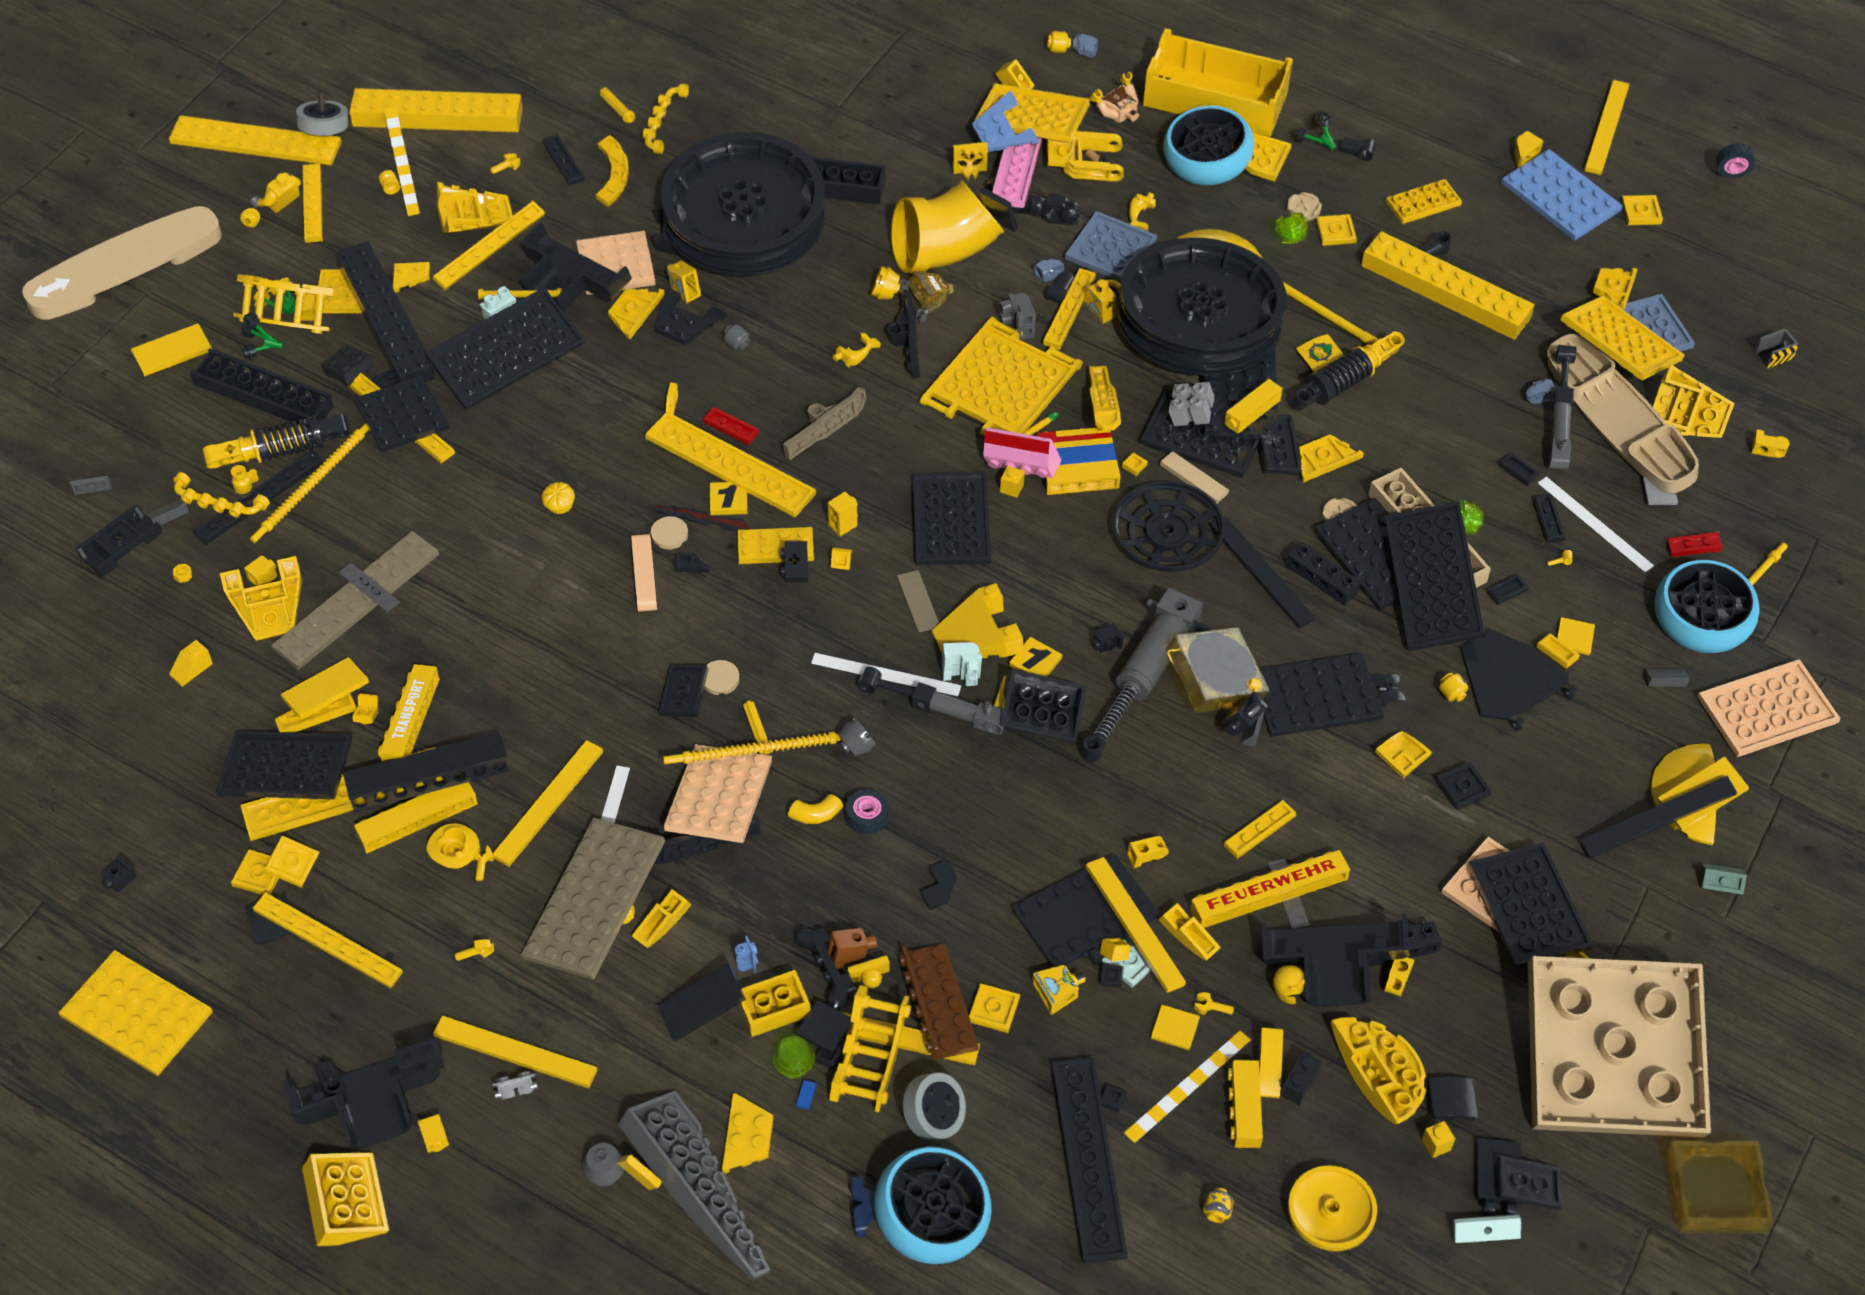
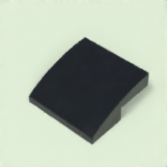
[245,894,292,945]
[1427,1077,1478,1121]

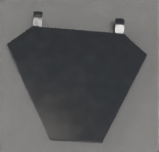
[1461,629,1577,731]

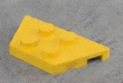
[1593,268,1638,310]
[608,289,665,339]
[1299,434,1364,483]
[722,1094,773,1173]

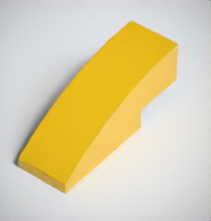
[632,889,691,948]
[1159,903,1221,961]
[1259,1028,1283,1098]

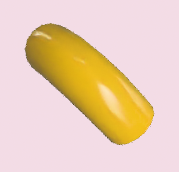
[788,794,843,824]

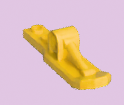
[1089,366,1121,431]

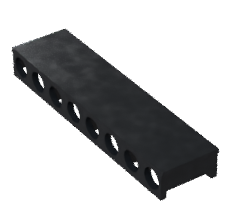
[190,348,334,424]
[343,732,510,812]

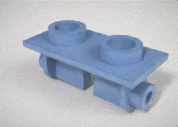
[735,936,758,973]

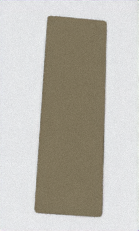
[897,570,939,632]

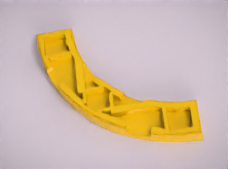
[596,135,629,207]

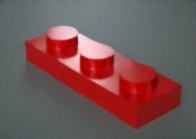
[703,407,759,445]

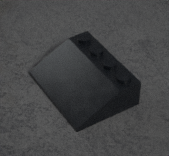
[1001,669,1087,743]

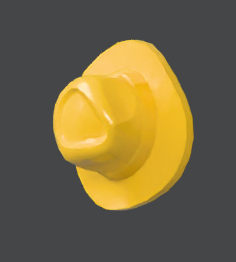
[427,823,479,869]

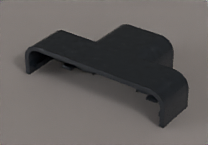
[520,221,632,312]
[1262,914,1410,1007]
[283,1032,440,1149]

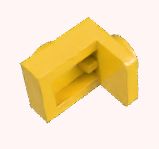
[353,694,379,724]

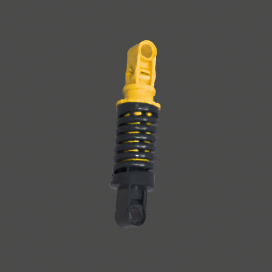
[1291,332,1404,410]
[203,414,350,469]

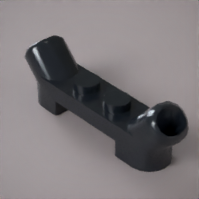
[796,927,857,1010]

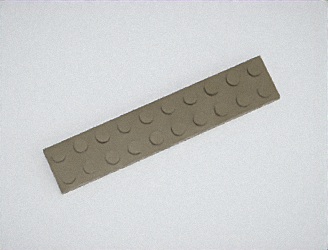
[271,531,439,670]

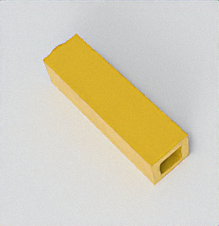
[1224,379,1283,434]

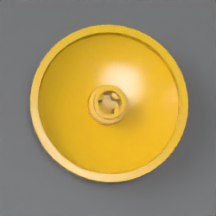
[1288,1166,1377,1251]

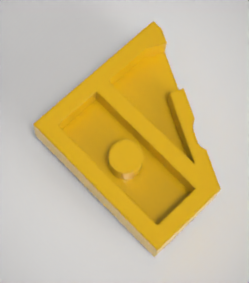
[393,262,430,293]

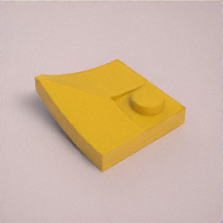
[1375,731,1432,779]

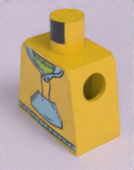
[666,261,701,303]
[1084,280,1117,324]
[1032,965,1085,1015]

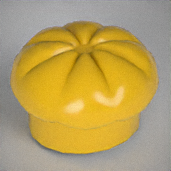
[541,482,575,514]

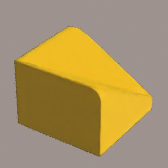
[1100,938,1131,961]

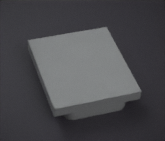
[1643,477,1678,505]

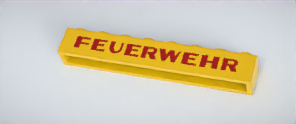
[1190,850,1350,928]

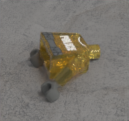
[899,272,953,323]

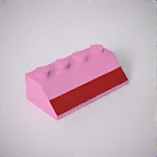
[983,428,1062,478]

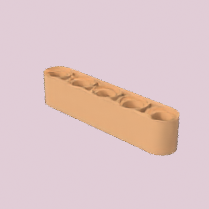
[631,534,657,612]

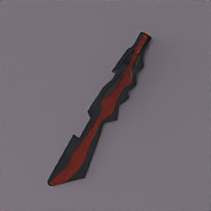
[654,505,751,532]

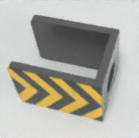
[1755,328,1799,368]

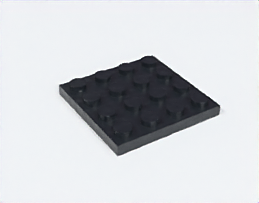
[354,375,450,453]

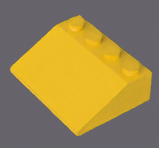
[302,1153,389,1246]

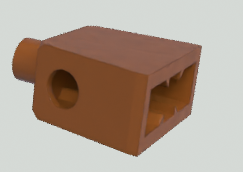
[827,928,877,969]

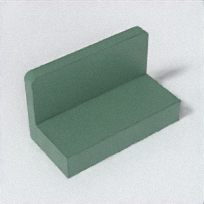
[1701,863,1747,894]

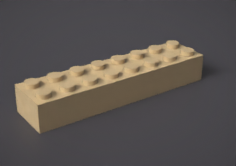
[1368,468,1491,588]

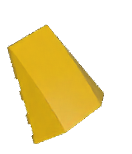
[437,182,513,233]
[1652,364,1734,438]

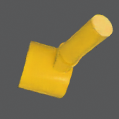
[1547,550,1573,566]

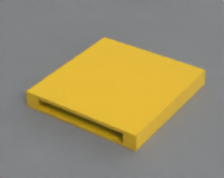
[1557,617,1595,656]
[1151,1005,1200,1050]

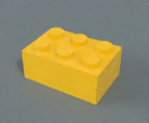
[738,970,810,1037]

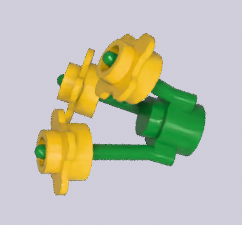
[254,278,296,315]

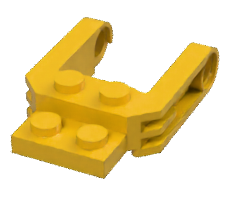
[1047,131,1124,181]

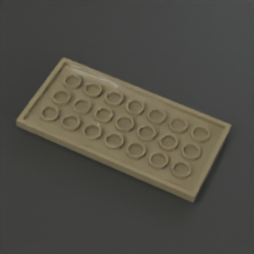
[521,818,665,980]

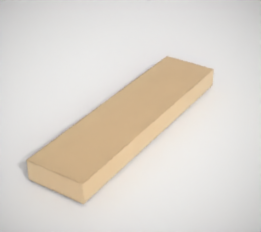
[1160,452,1229,504]

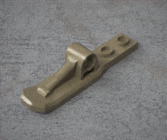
[783,387,866,460]

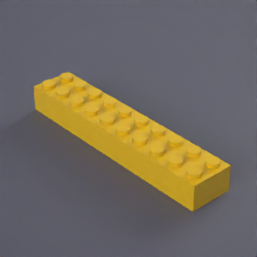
[350,89,522,132]
[1362,231,1535,340]

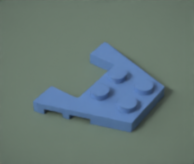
[972,91,1039,152]

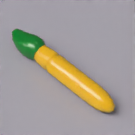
[1025,412,1059,435]

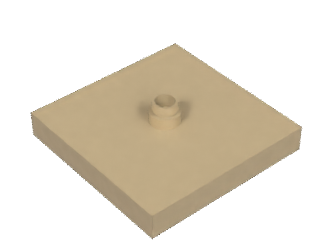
[1528,956,1711,1138]

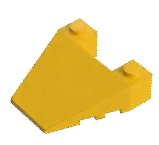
[220,556,302,641]
[932,583,1023,658]

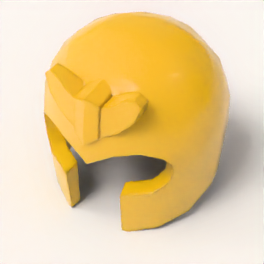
[1273,965,1306,1004]

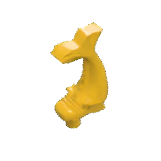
[1129,193,1156,231]
[833,333,881,367]

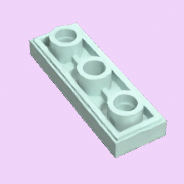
[1454,1215,1521,1243]

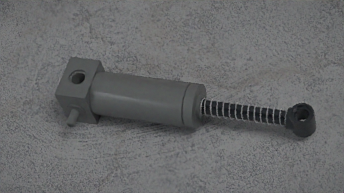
[1082,588,1203,762]

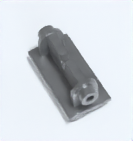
[492,1071,538,1100]

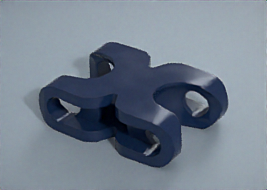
[852,1176,898,1238]

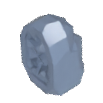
[1072,34,1098,58]
[1033,259,1064,282]
[1525,379,1555,404]

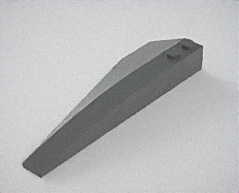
[618,1091,770,1280]

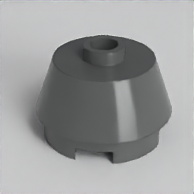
[839,717,876,756]
[582,1143,624,1187]

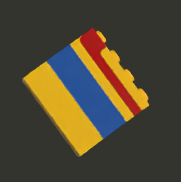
[1038,427,1120,495]

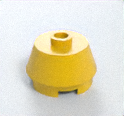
[870,266,900,300]

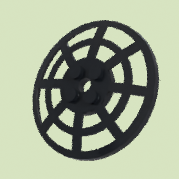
[1113,481,1225,572]

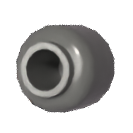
[724,324,750,351]

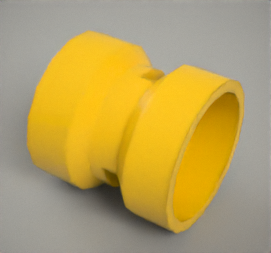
[379,170,400,194]

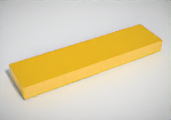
[1224,800,1296,859]

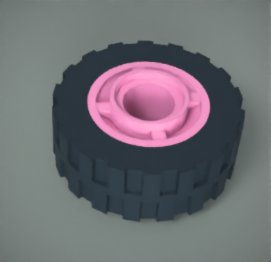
[1716,143,1755,178]
[845,789,889,834]

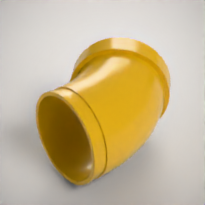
[891,179,1005,273]

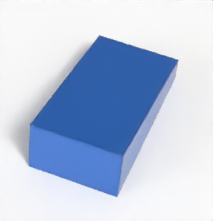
[796,1080,817,1110]

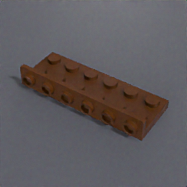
[898,944,979,1060]

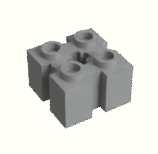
[1169,382,1215,426]

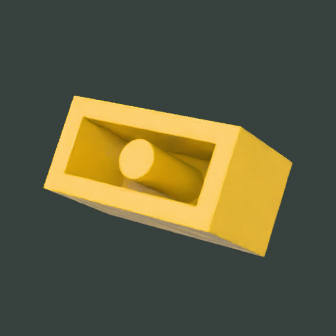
[828,492,858,537]

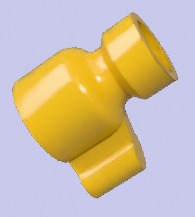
[231,465,259,494]

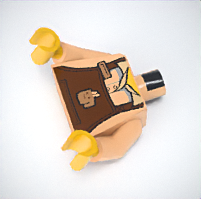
[1090,72,1139,122]

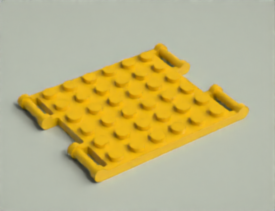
[920,317,1083,436]

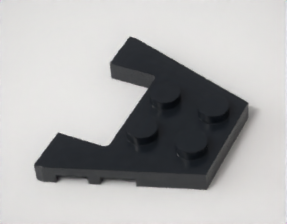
[654,288,726,345]

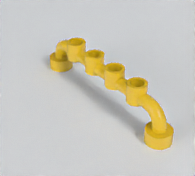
[643,84,689,154]
[174,472,270,518]

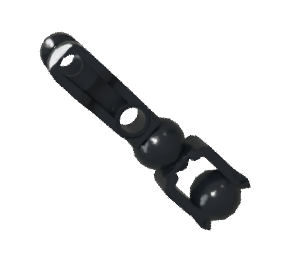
[978,178,1081,225]

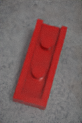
[1667,532,1723,557]

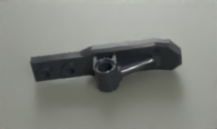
[887,289,920,379]
[654,816,761,864]

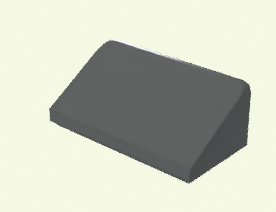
[70,475,112,495]
[147,499,189,526]
[1645,669,1689,687]
[1241,710,1265,747]

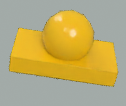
[848,956,889,988]

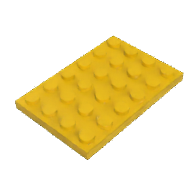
[974,83,1090,142]
[1561,296,1685,381]
[59,950,213,1076]

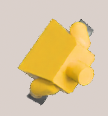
[249,172,301,213]

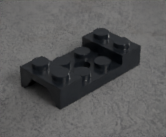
[76,505,162,577]

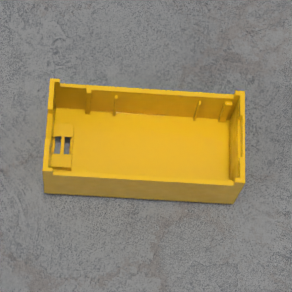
[1143,28,1293,137]

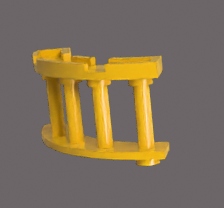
[233,274,334,333]
[830,985,911,1112]

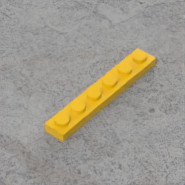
[303,164,323,243]
[1043,268,1096,350]

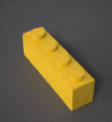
[1228,1060,1263,1148]

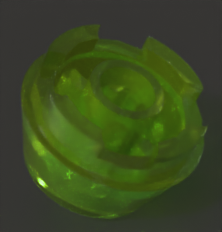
[1275,212,1309,244]
[1460,500,1484,535]
[773,1036,815,1079]

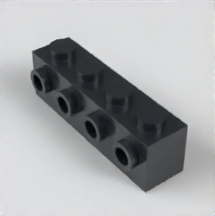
[1286,541,1361,606]
[1369,921,1442,967]

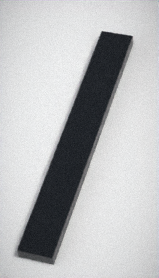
[193,450,324,545]
[1210,516,1315,629]
[1581,775,1737,859]

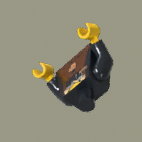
[1217,677,1268,736]

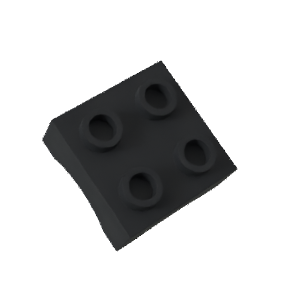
[321,344,374,386]

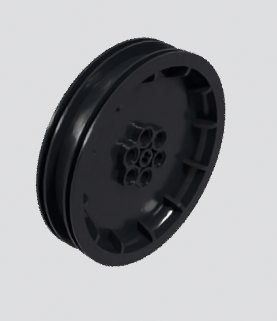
[661,132,825,276]
[1117,237,1287,376]

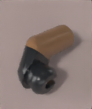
[1085,149,1111,163]

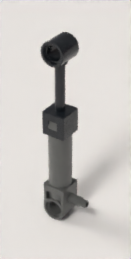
[1548,344,1577,471]
[857,667,1004,735]

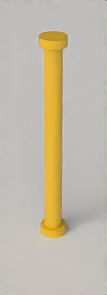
[478,288,562,300]

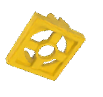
[953,142,988,180]

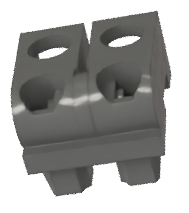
[1000,293,1036,340]

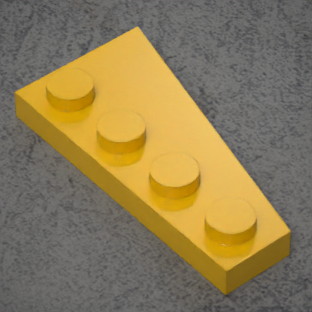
[275,693,356,733]

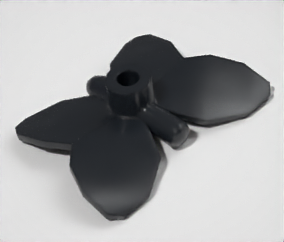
[1371,673,1406,707]

